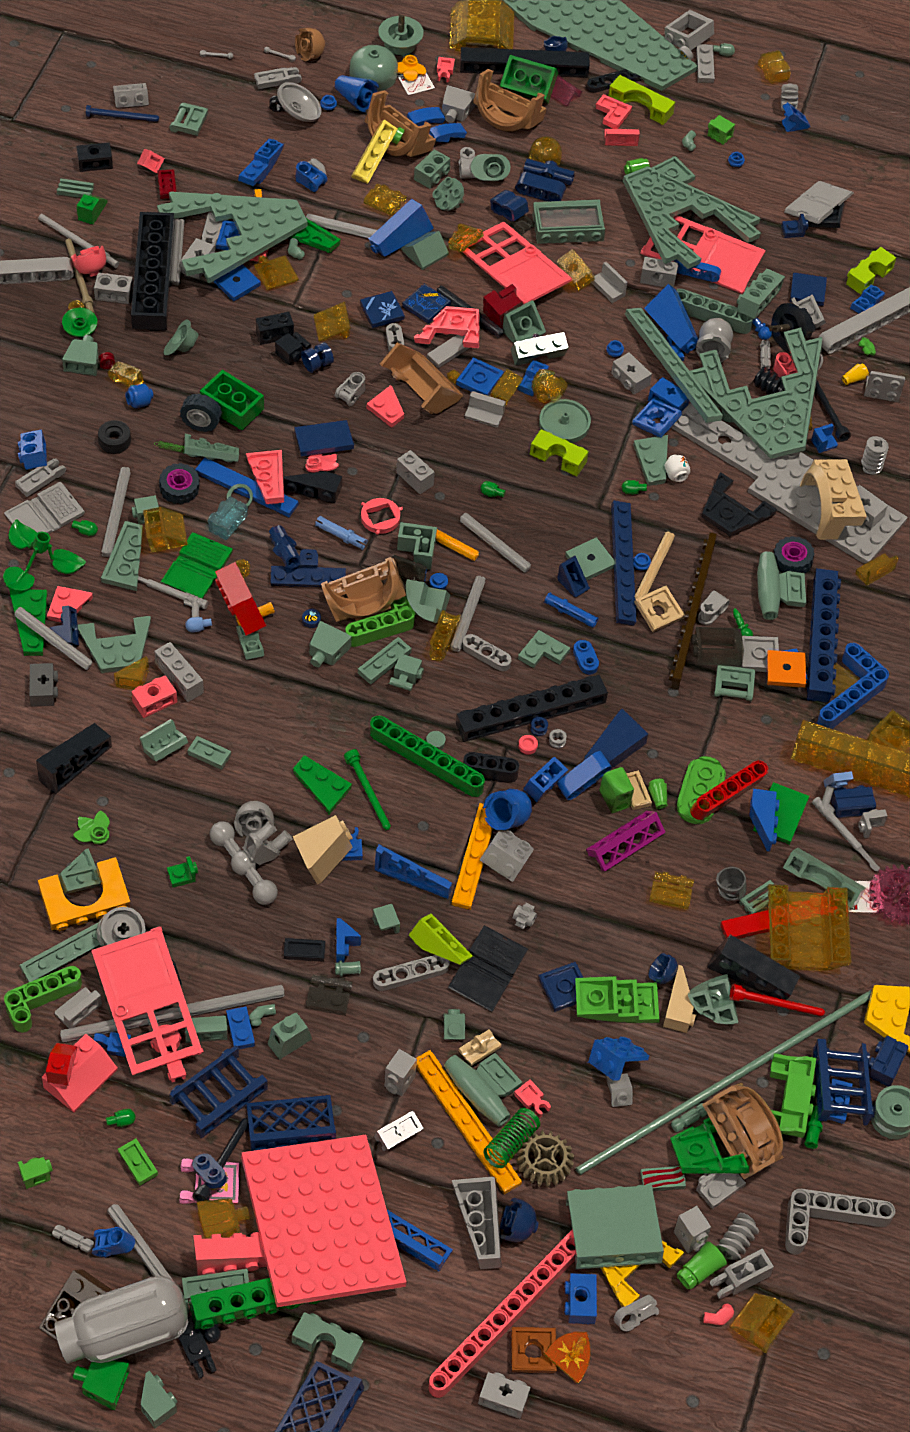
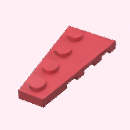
[246,450,284,504]

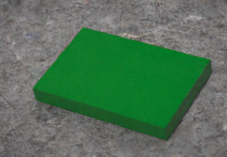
[753,782,809,845]

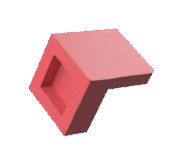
[137,149,165,173]

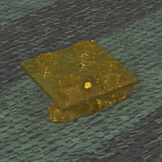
[254,255,299,290]
[314,301,351,342]

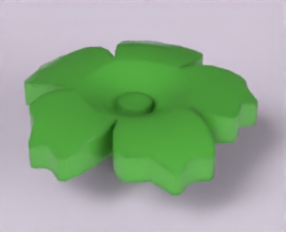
[859,337,876,356]

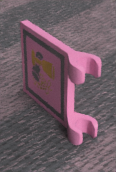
[179,1159,239,1204]

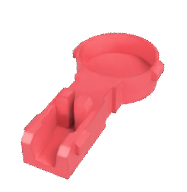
[150,1025,186,1083]

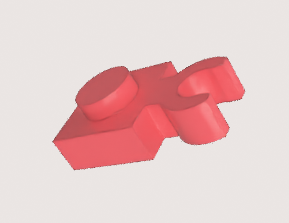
[437,57,455,82]
[514,1080,551,1118]

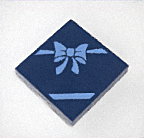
[360,291,405,328]

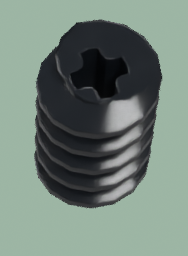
[753,366,785,395]

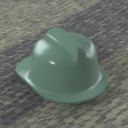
[471,154,511,181]
[164,320,198,356]

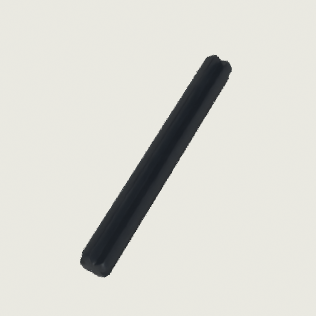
[437,285,504,338]

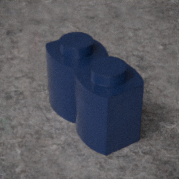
[490,190,529,221]

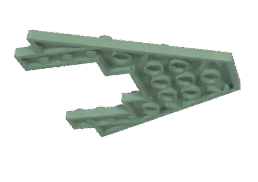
[623,166,761,269]
[157,192,307,283]
[690,328,822,459]

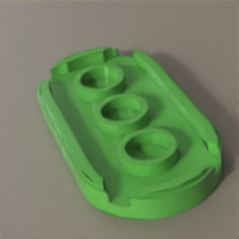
[677,756,726,824]

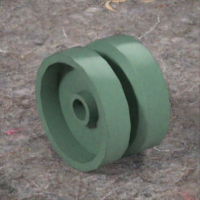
[871,1085,910,1139]

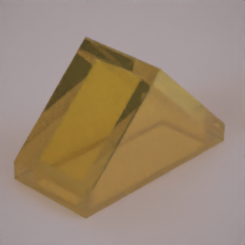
[114,656,149,690]

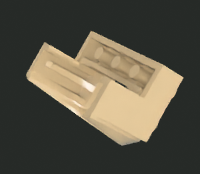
[800,460,867,540]

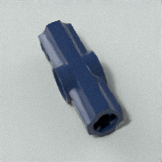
[523,159,575,185]
[269,525,301,569]

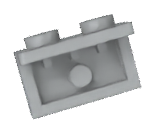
[792,294,826,328]

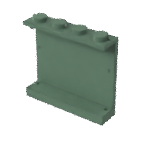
[566,1185,664,1269]

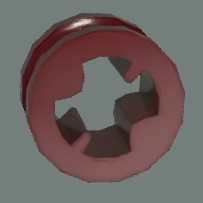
[99,352,115,369]

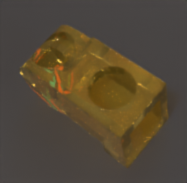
[108,361,144,387]

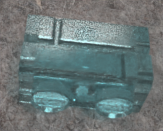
[208,496,248,540]

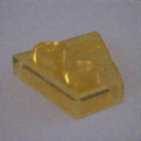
[448,224,484,252]

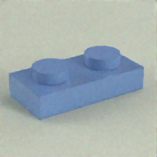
[823,771,853,790]

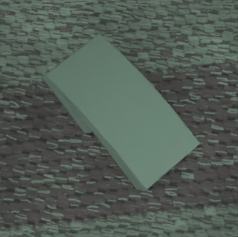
[236,626,264,660]

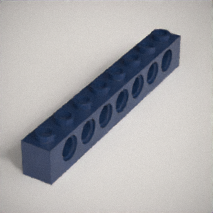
[806,568,841,703]

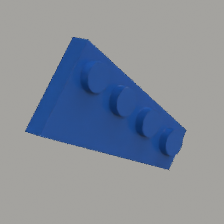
[375,845,452,899]

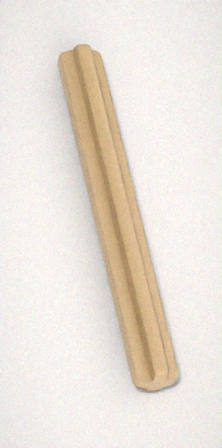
[635,531,675,599]

